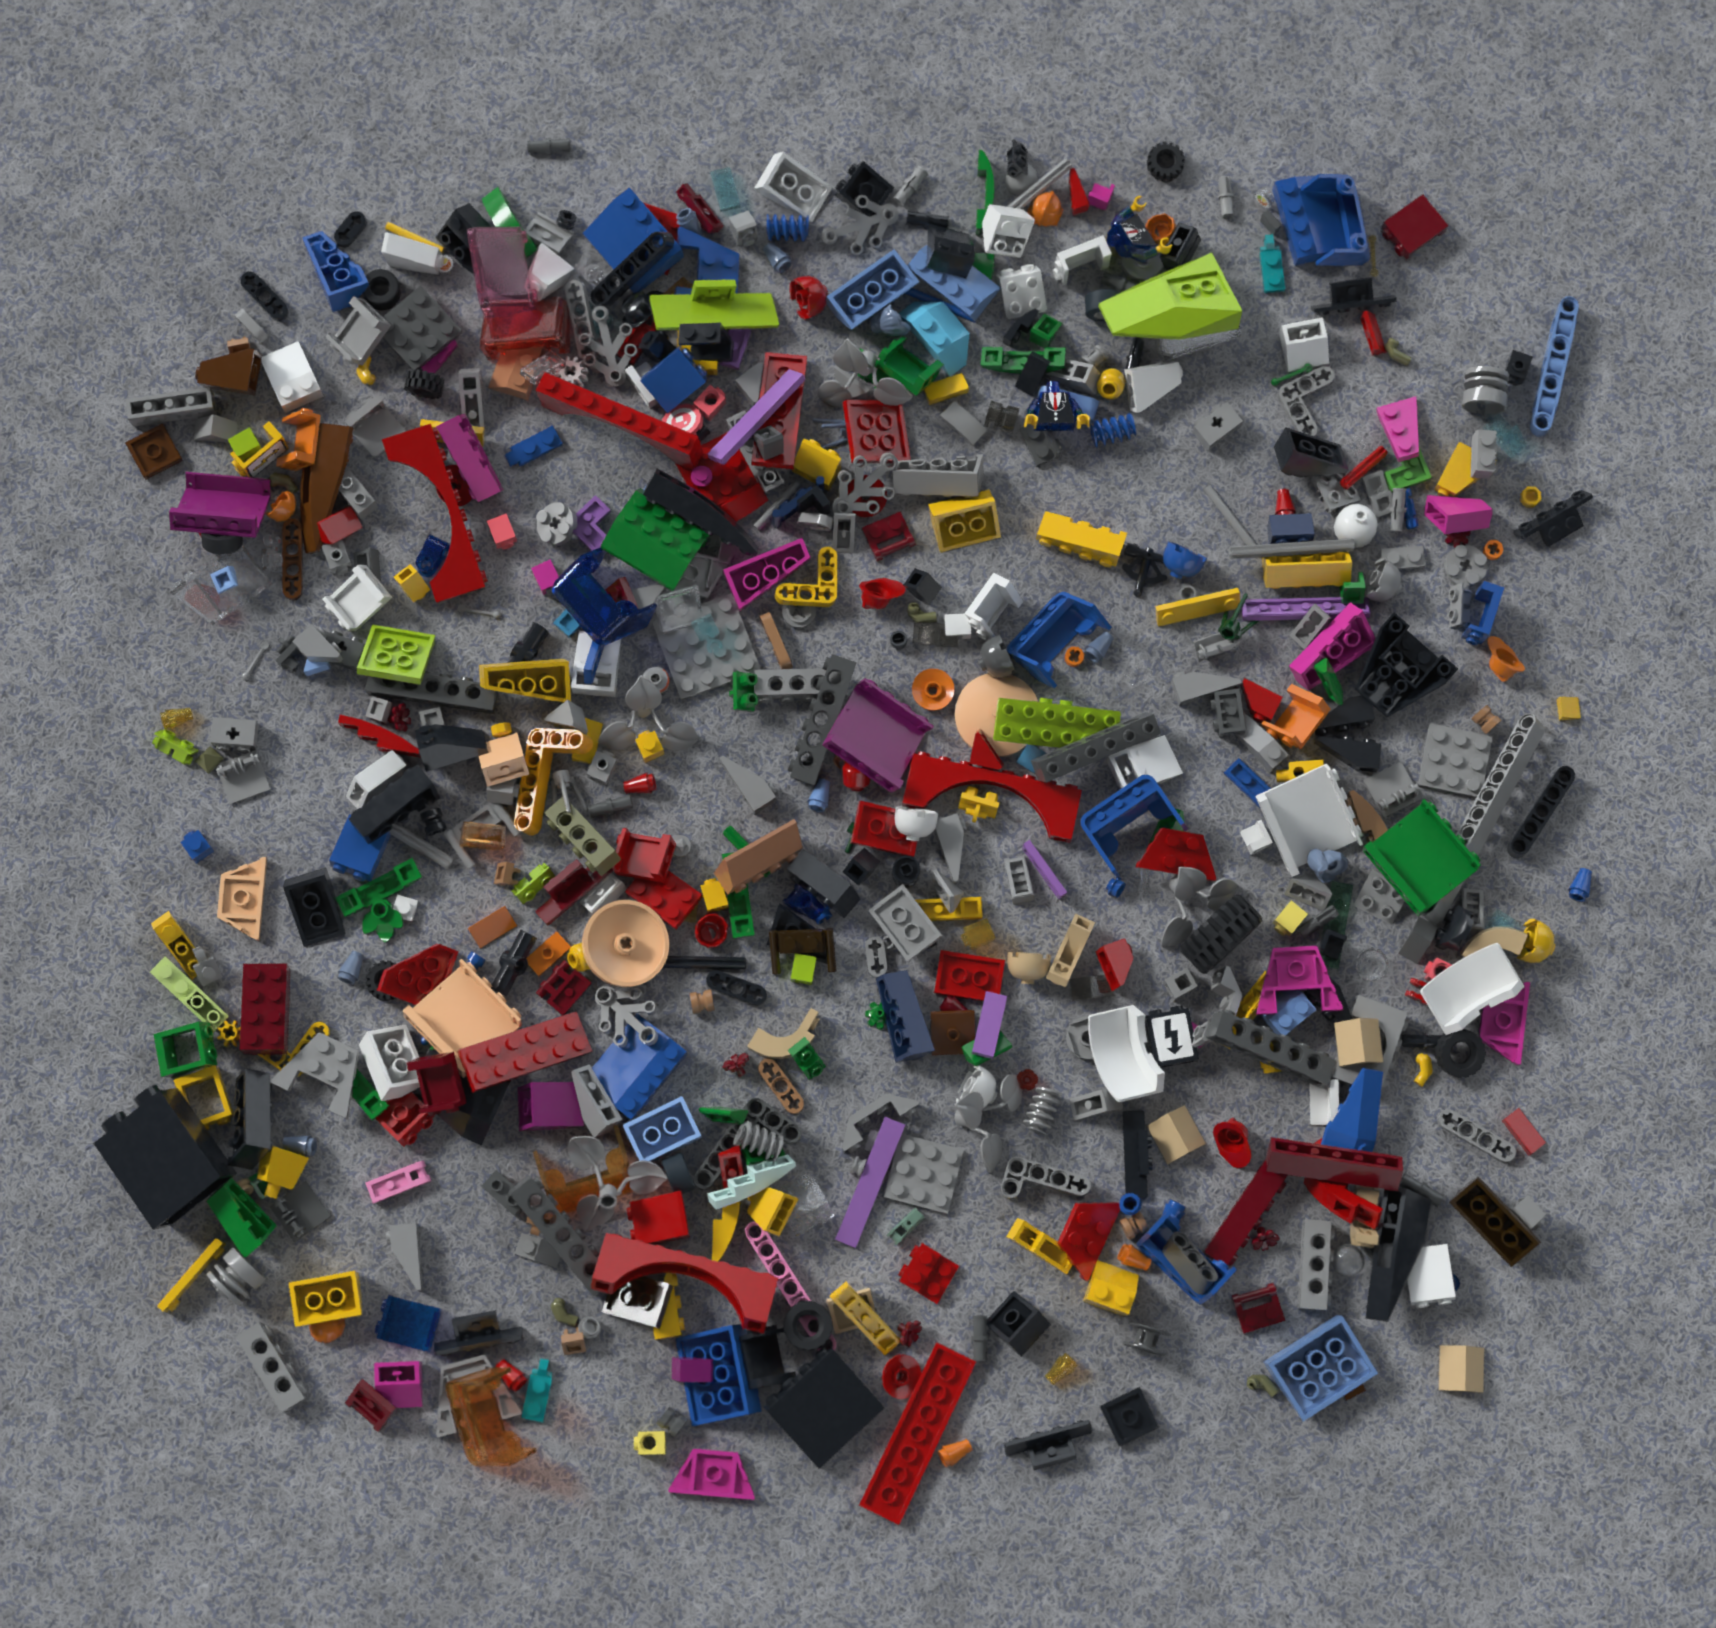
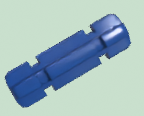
[1404,488,1419,529]

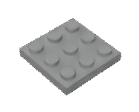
[1417,723,1493,798]
[884,1134,964,1214]

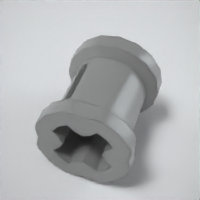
[1081,345,1109,367]

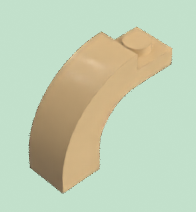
[1046,913,1095,987]
[1460,926,1528,957]
[747,1008,820,1059]
[1350,1185,1380,1248]

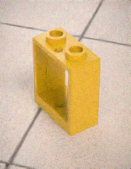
[174,1065,234,1130]

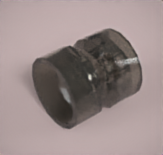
[984,401,1020,434]

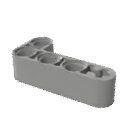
[1000,1157,1091,1199]

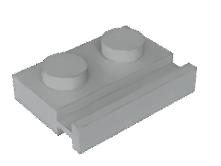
[524,212,574,256]

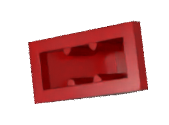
[969,729,1004,770]

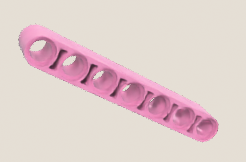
[745,1221,836,1351]

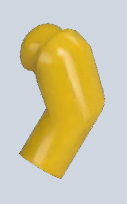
[357,357,376,385]
[1413,1053,1433,1087]

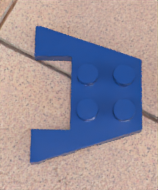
[674,227,739,295]

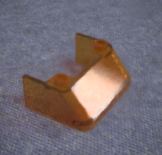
[533,1125,633,1214]
[445,1367,537,1466]

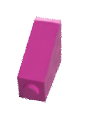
[1424,495,1493,534]

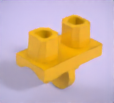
[958,786,999,823]

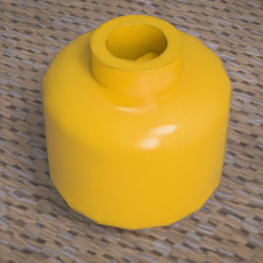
[1097,369,1126,399]
[567,942,590,972]

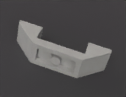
[726,410,784,493]
[1192,965,1242,1048]
[842,1094,919,1154]

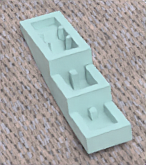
[708,1155,796,1209]

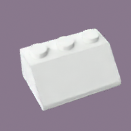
[359,1024,420,1101]

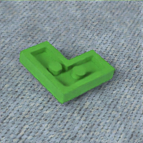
[1384,448,1432,493]

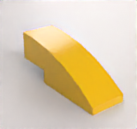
[712,1201,741,1262]
[1006,1218,1072,1274]

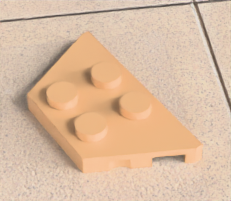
[217,857,267,941]

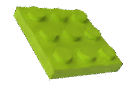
[357,624,435,685]

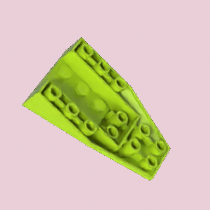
[1098,253,1242,340]

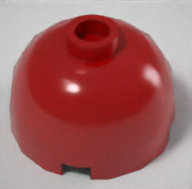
[789,276,828,319]

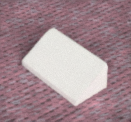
[580,873,627,915]

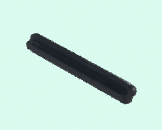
[663,956,746,969]

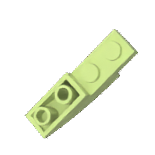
[150,956,229,1032]

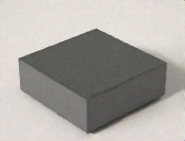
[1260,210,1281,236]

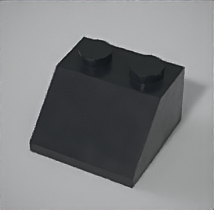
[986,1291,1051,1357]

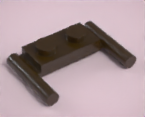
[769,928,837,974]

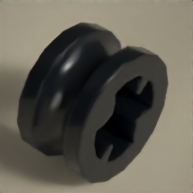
[556,210,577,230]

